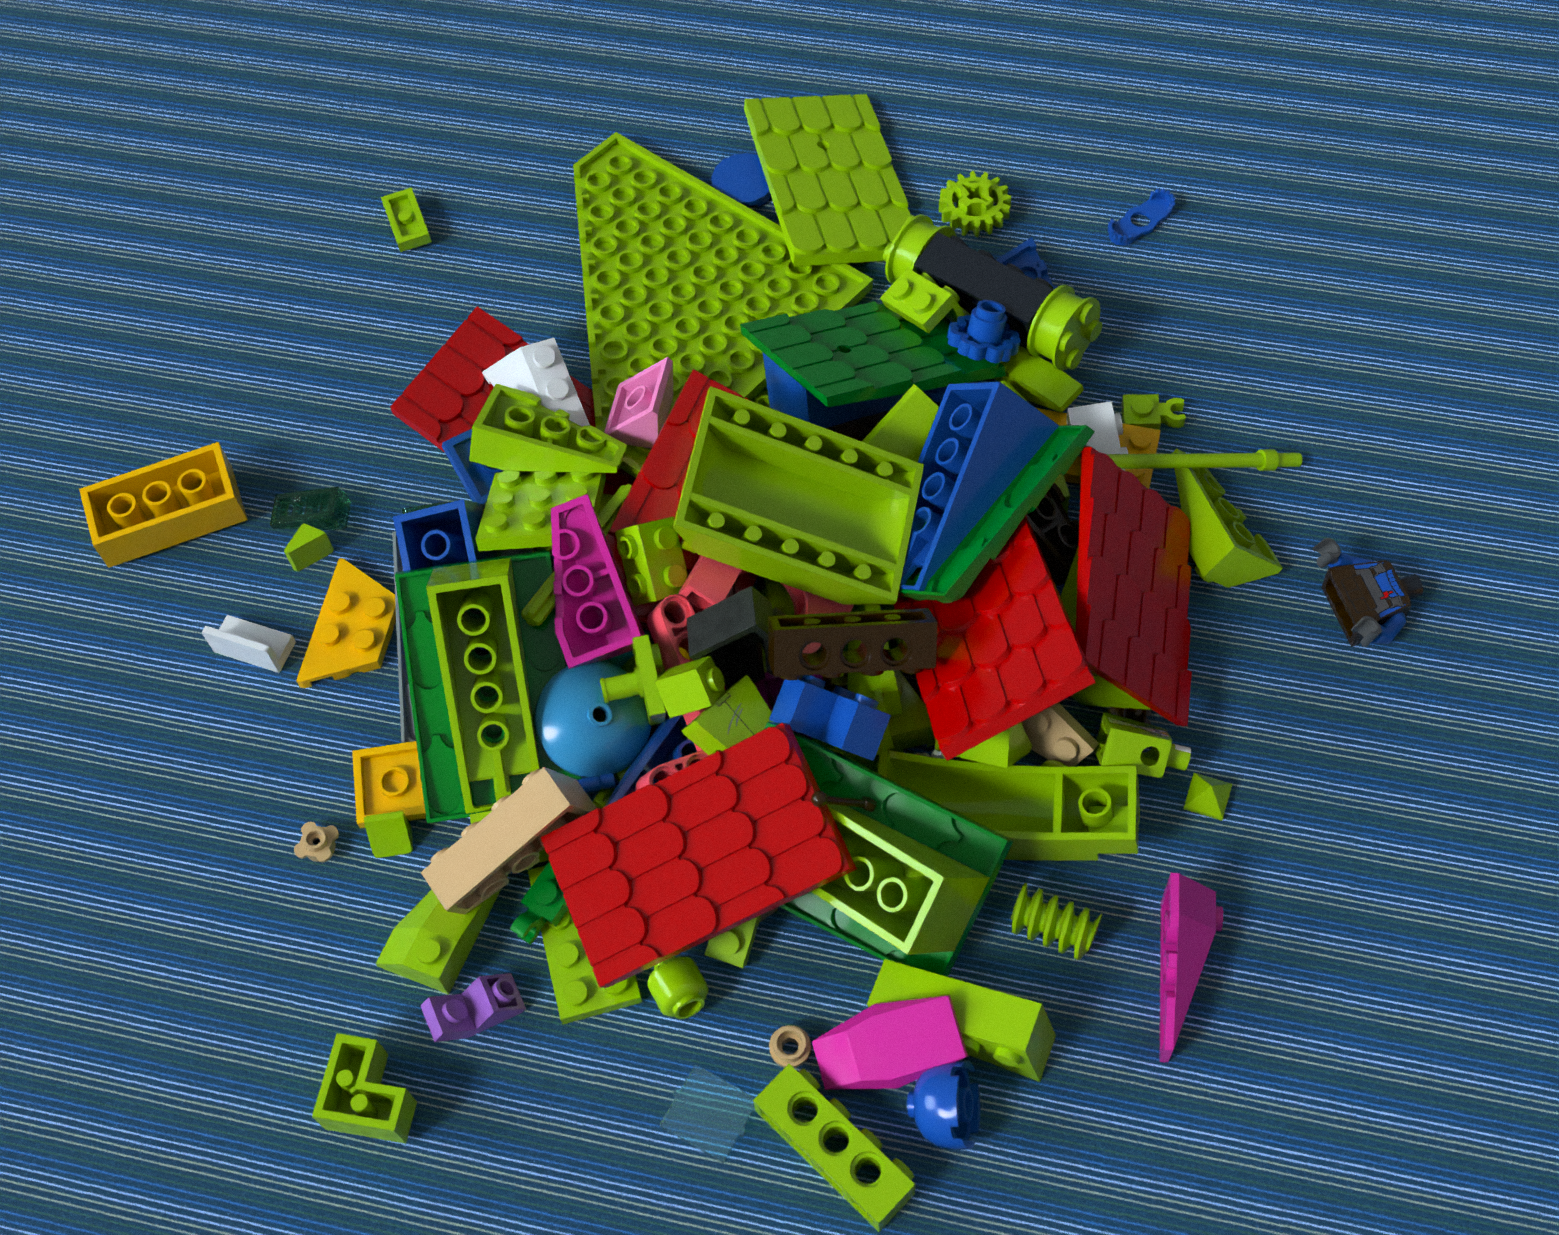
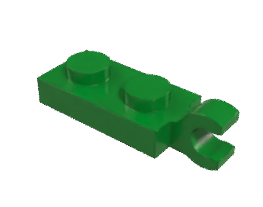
[510,861,568,945]

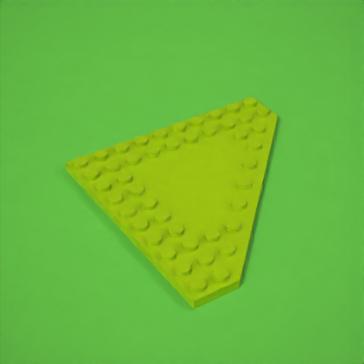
[573,132,873,478]

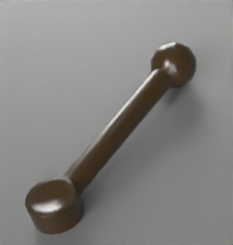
[811,791,877,812]

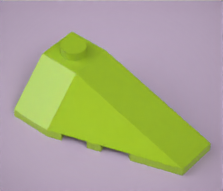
[469,383,627,473]

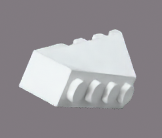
[482,338,590,427]

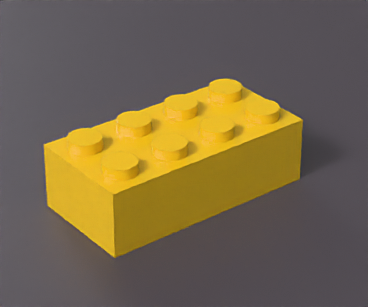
[79,442,248,568]

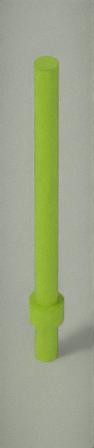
[1106,449,1302,471]

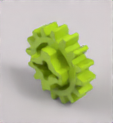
[939,171,1011,237]

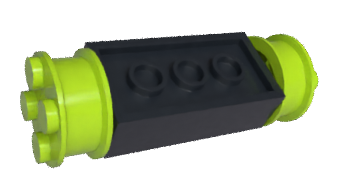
[883,214,1103,371]

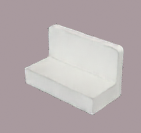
[201,615,296,673]

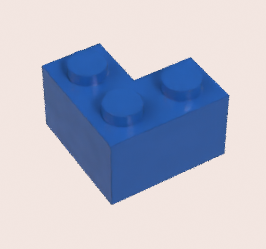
[769,675,891,761]

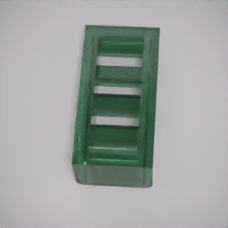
[270,487,351,530]

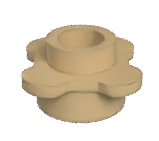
[294,822,339,862]

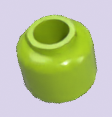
[647,956,709,1019]

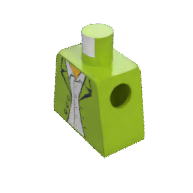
[1094,712,1191,778]

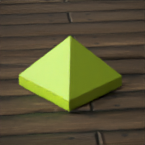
[1183,773,1232,821]

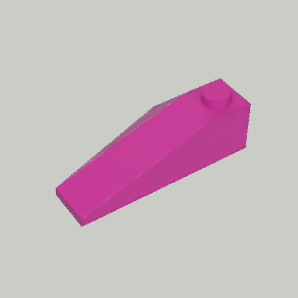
[551,494,645,669]
[1159,873,1223,1063]

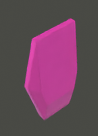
[812,995,968,1090]

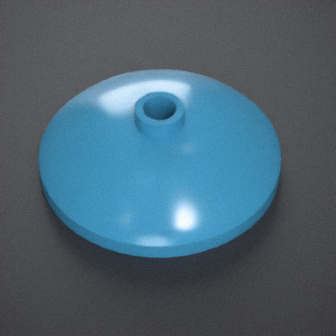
[534,661,651,778]

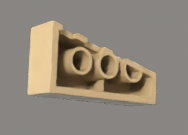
[421,767,597,915]

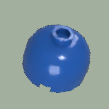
[907,1060,981,1150]

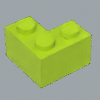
[312,1033,417,1144]

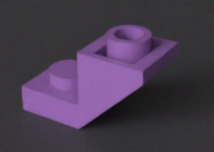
[420,973,526,1042]

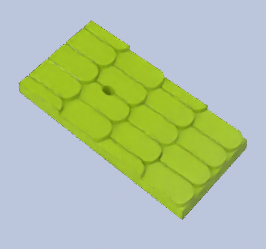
[744,94,911,267]

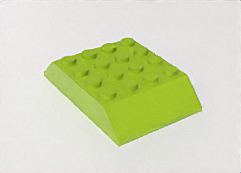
[673,386,924,605]

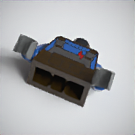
[1312,538,1423,647]

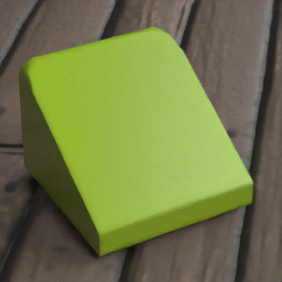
[284,523,334,572]
[364,811,413,858]

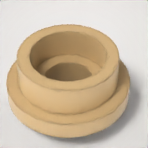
[769,1025,811,1068]

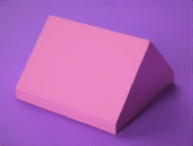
[604,357,673,448]

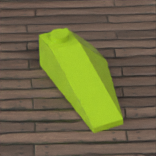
[1172,448,1283,588]
[376,874,509,995]

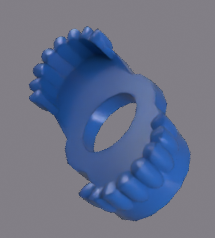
[1108,189,1175,246]

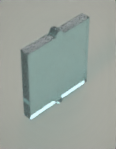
[659,1064,755,1163]

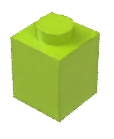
[654,655,726,718]

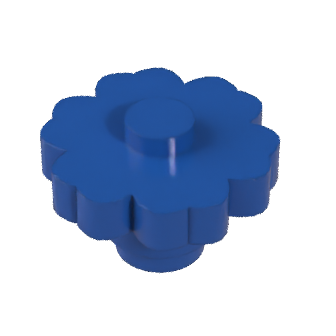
[947,300,1021,363]

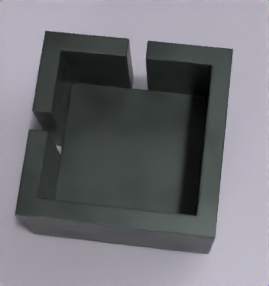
[686,586,786,687]

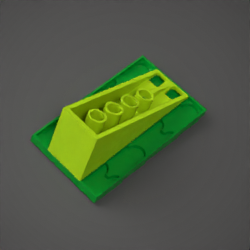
[395,550,582,824]
[764,721,1014,977]

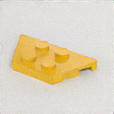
[296,558,396,688]

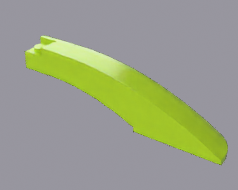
[828,748,1140,861]

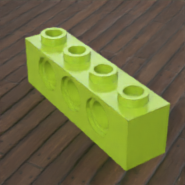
[753,1064,915,1232]

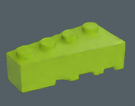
[867,959,1056,1082]

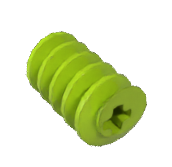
[1011,883,1103,960]

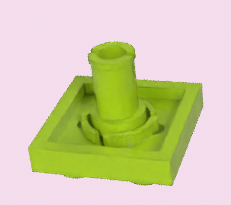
[600,634,667,725]

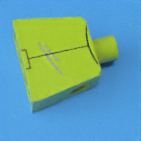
[682,674,772,755]

